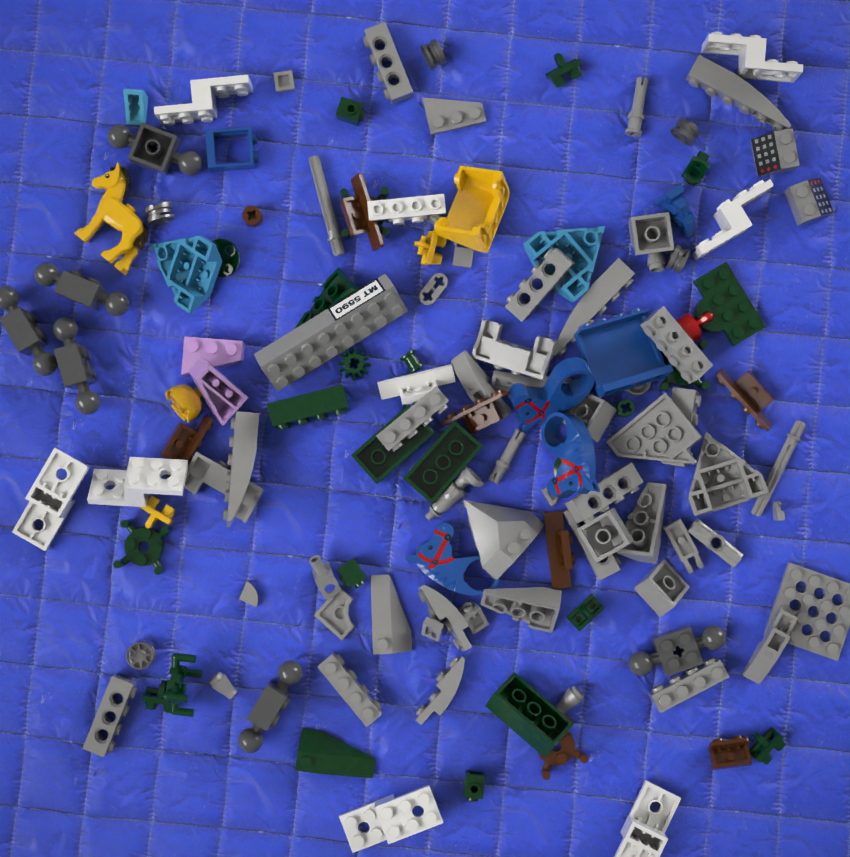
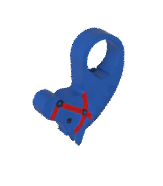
[509,357,595,432]
[541,412,600,498]
[406,523,500,595]

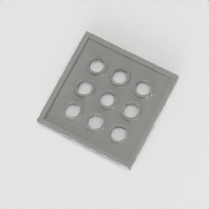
[763,562,850,661]

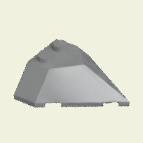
[688,432,769,516]
[463,500,544,580]

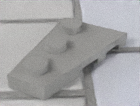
[422,97,486,136]

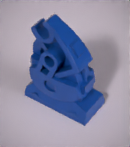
[654,184,696,239]

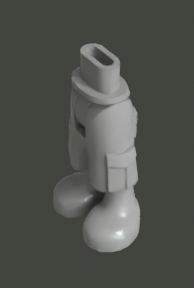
[425,467,484,521]

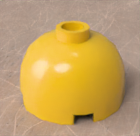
[165,384,202,423]

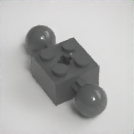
[107,123,203,176]
[34,262,130,316]
[0,286,58,376]
[53,317,100,415]
[628,625,726,676]
[238,660,303,753]

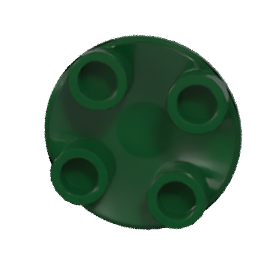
[211,239,240,277]

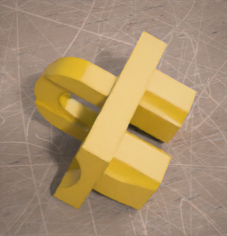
[140,495,176,529]

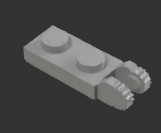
[663,519,704,575]

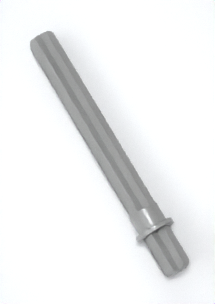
[308,156,344,256]
[751,420,806,517]

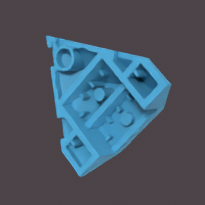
[523,226,605,303]
[149,236,222,314]

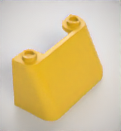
[434,166,510,253]

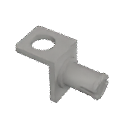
[309,555,342,599]

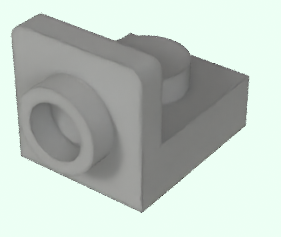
[458,600,489,635]
[421,617,445,642]

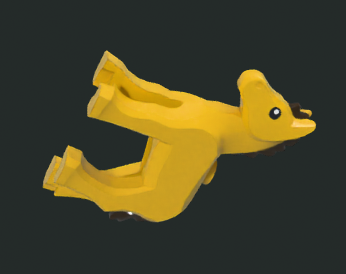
[74,162,149,276]

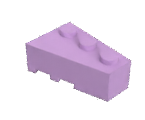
[181,336,245,376]
[188,357,249,426]

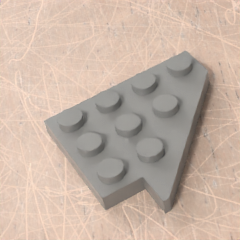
[606,393,703,465]

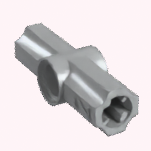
[687,518,744,567]

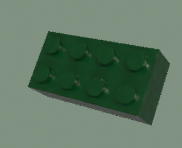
[267,384,350,430]
[351,404,435,484]
[403,420,483,504]
[485,672,574,758]

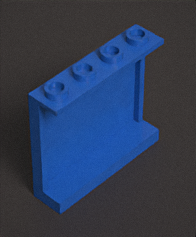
[574,308,674,398]

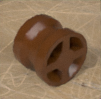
[242,206,263,227]

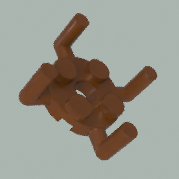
[538,714,588,780]

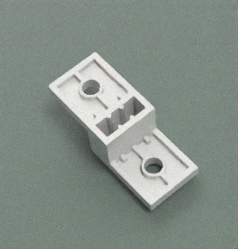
[701,32,803,83]
[154,75,253,126]
[692,179,774,260]
[12,448,90,551]
[87,457,188,507]
[614,780,681,857]
[339,785,443,853]

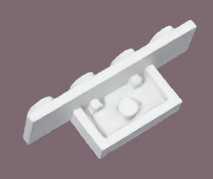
[367,194,446,225]
[377,364,456,405]

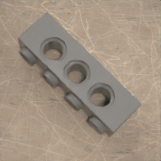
[362,22,413,105]
[505,248,575,322]
[565,462,643,523]
[562,503,621,580]
[82,674,137,757]

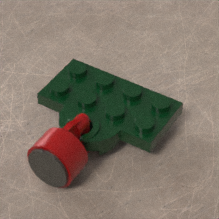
[675,262,766,347]

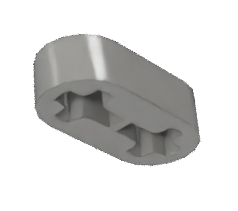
[419,273,448,306]

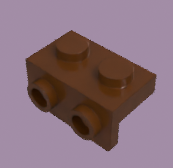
[708,736,752,770]

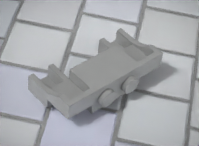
[471,319,557,380]
[184,452,265,523]

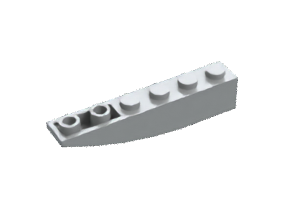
[685,55,791,131]
[553,258,635,358]
[223,411,259,527]

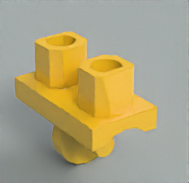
[414,230,447,266]

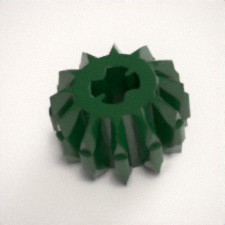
[338,348,371,381]

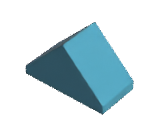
[123,89,148,125]

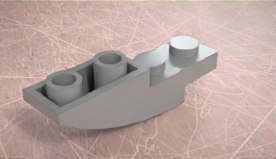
[451,350,512,423]
[491,370,570,398]
[418,585,472,652]
[742,608,798,684]
[415,655,465,725]

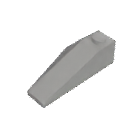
[615,482,667,564]
[371,574,412,654]
[480,587,562,633]

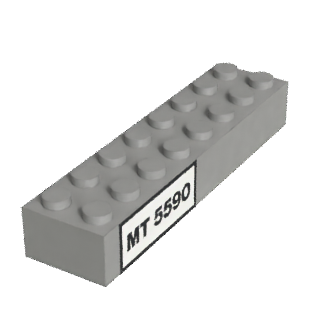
[254,273,408,392]

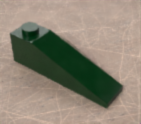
[295,267,360,328]
[295,728,376,778]

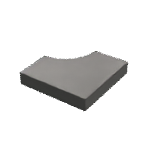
[314,588,355,640]

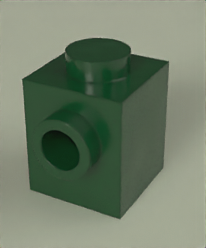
[336,97,366,126]
[338,558,367,589]
[463,770,485,802]

